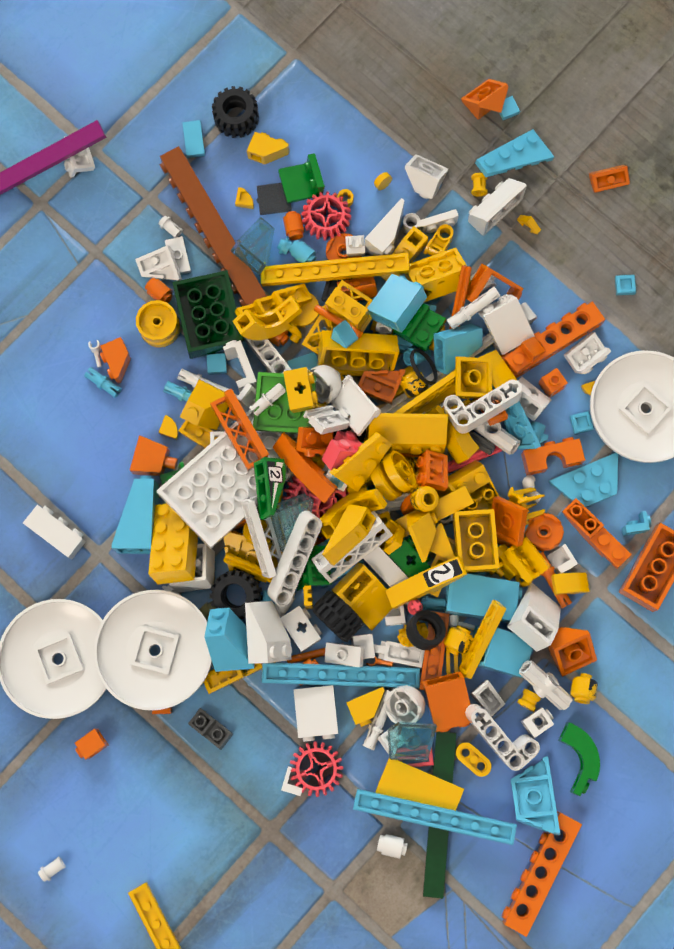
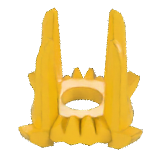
[508,487,545,525]

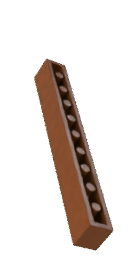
[159,146,267,307]

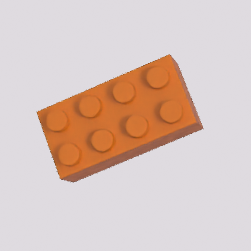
[619,522,674,612]

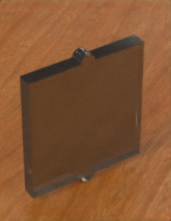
[256,183,292,215]

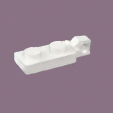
[374,641,425,668]

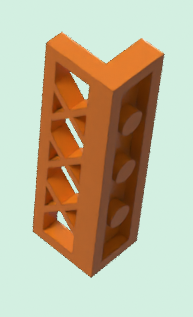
[210,389,269,471]

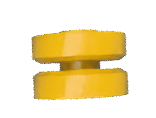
[136,300,180,348]
[370,451,417,501]

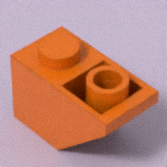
[100,337,131,384]

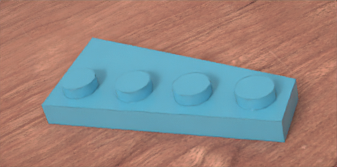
[475,129,554,177]

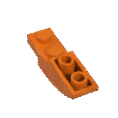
[562,498,632,569]

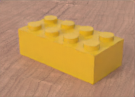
[148,503,198,585]

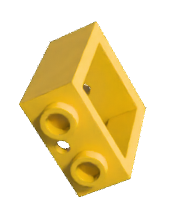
[325,287,369,330]

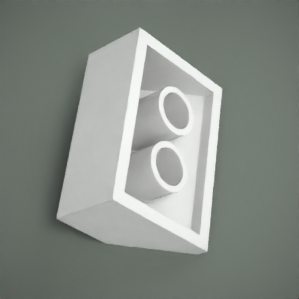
[468,178,527,236]

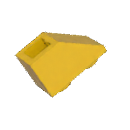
[247,132,290,164]

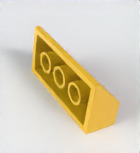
[318,330,399,376]
[366,413,448,455]

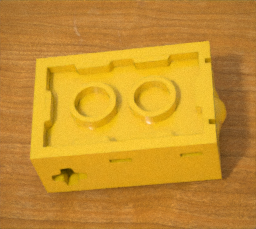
[405,248,471,303]

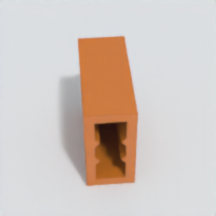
[422,671,470,732]

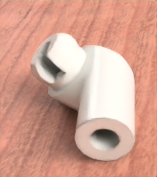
[522,475,541,503]

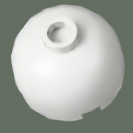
[309,365,342,404]
[385,685,425,727]

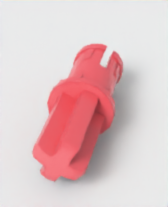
[407,600,423,615]

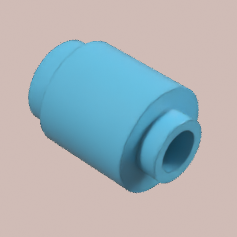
[289,239,317,263]

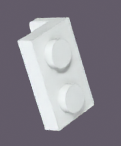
[564,332,611,374]

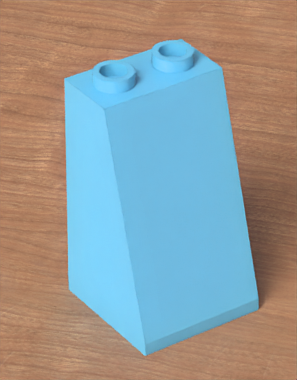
[111,476,160,554]
[444,574,522,622]

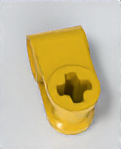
[423,224,454,256]

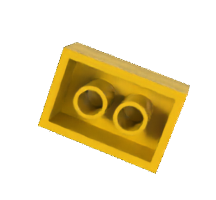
[453,509,499,573]

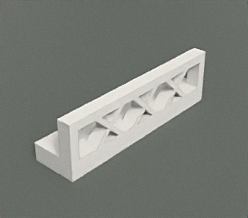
[241,496,282,578]
[311,511,393,583]

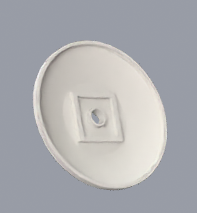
[590,350,674,463]
[94,590,212,711]
[0,599,107,719]

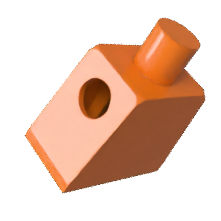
[130,436,178,476]

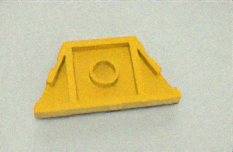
[224,530,285,583]

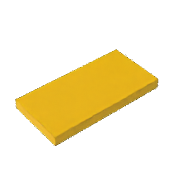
[375,757,464,811]

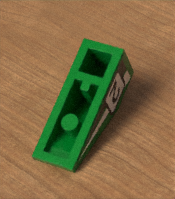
[254,457,286,520]

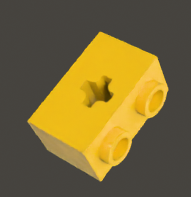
[283,367,318,413]

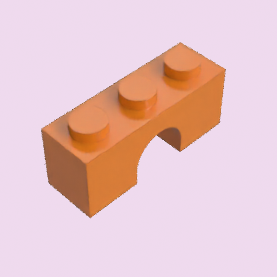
[521,437,585,476]

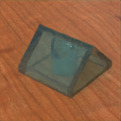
[388,722,437,761]

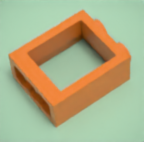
[466,263,524,302]

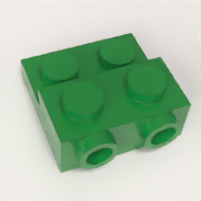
[393,303,446,352]

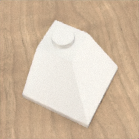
[405,154,448,199]

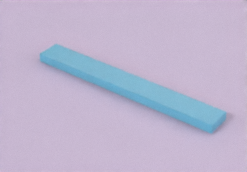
[261,662,420,688]
[353,789,517,845]

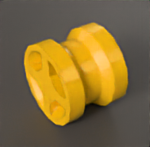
[517,688,541,712]

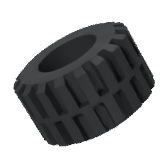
[212,86,259,138]
[210,569,262,620]
[312,590,364,642]

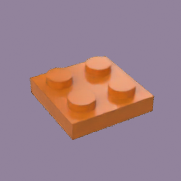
[492,496,528,547]

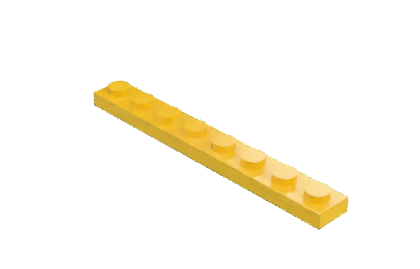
[261,253,410,287]

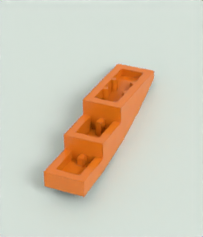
[273,432,338,503]

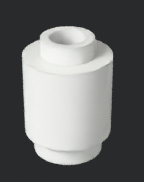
[377,834,408,859]

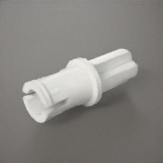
[250,383,286,416]

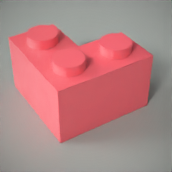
[322,431,363,470]

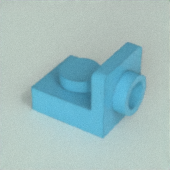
[622,511,651,536]

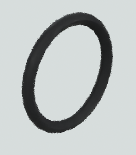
[410,348,438,385]

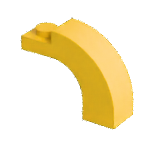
[233,296,303,340]
[446,399,479,464]
[320,487,387,539]

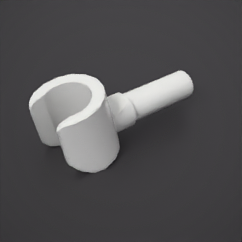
[88,340,102,368]
[448,615,475,630]

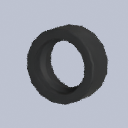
[406,610,446,650]

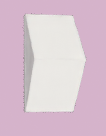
[470,680,505,717]

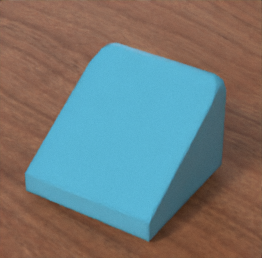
[331,320,358,348]

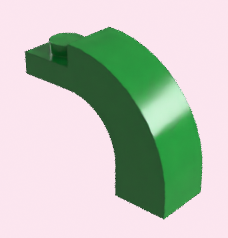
[558,722,600,796]

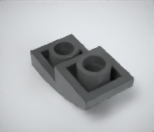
[188,708,233,750]

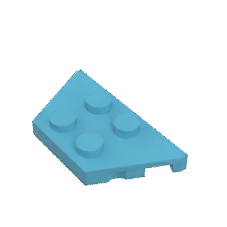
[549,453,618,507]
[511,756,560,835]

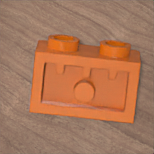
[296,427,334,457]
[416,450,448,492]

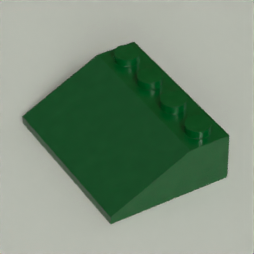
[172,270,244,359]

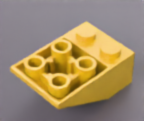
[448,460,500,511]
[331,562,393,631]

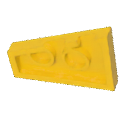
[329,432,392,492]

